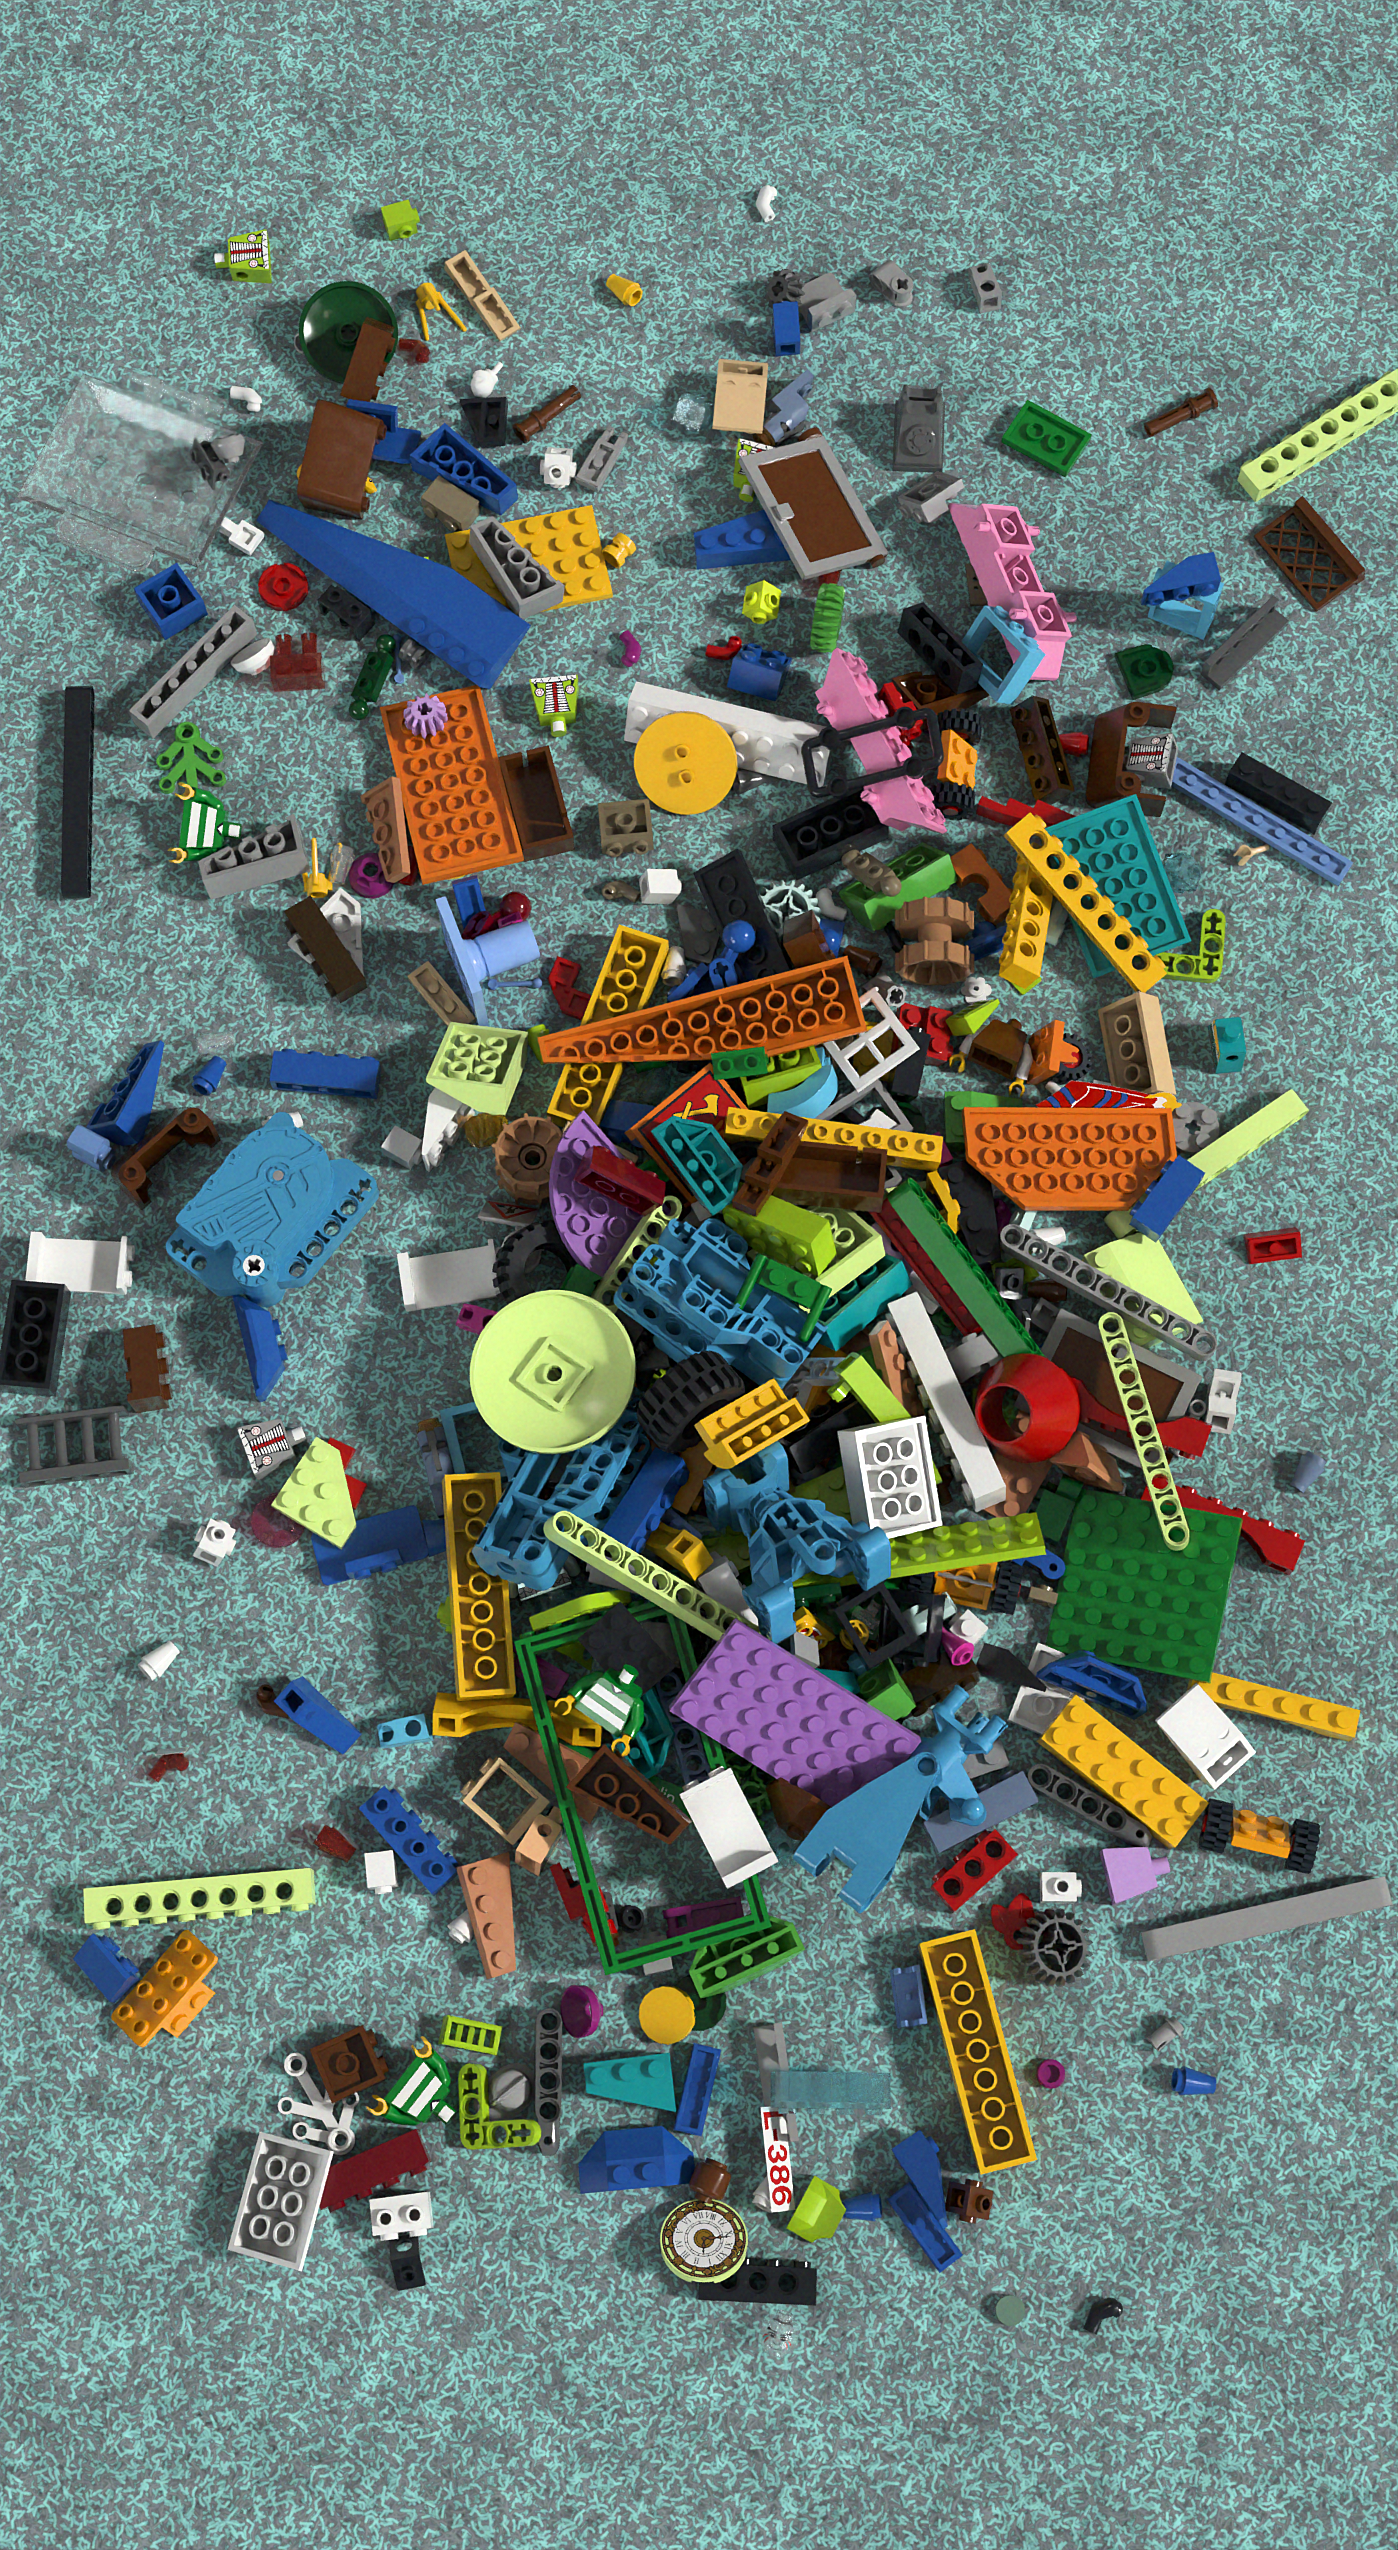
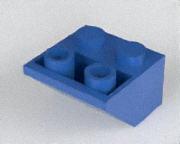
[727,643,793,701]
[73,1933,140,2003]

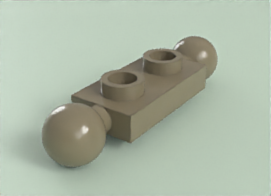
[841,850,902,897]

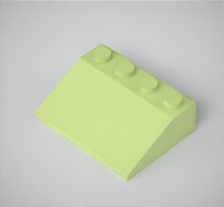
[426,1022,528,1115]
[746,1206,885,1314]
[1082,1232,1203,1349]

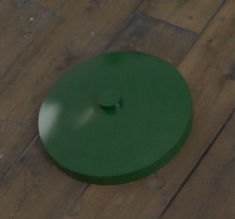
[299,281,398,384]

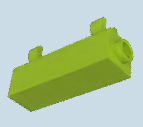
[826,1352,911,1423]

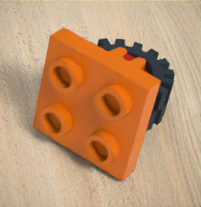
[1026,1020,1093,1085]

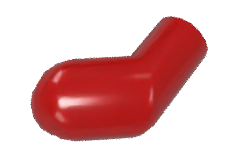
[705,636,742,661]

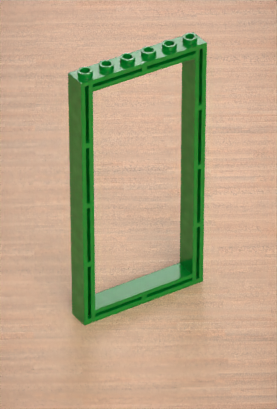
[514,1595,772,1976]

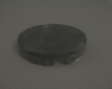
[454,1735,510,1792]

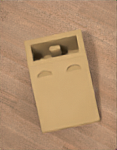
[712,359,768,434]

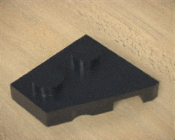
[460,397,508,447]

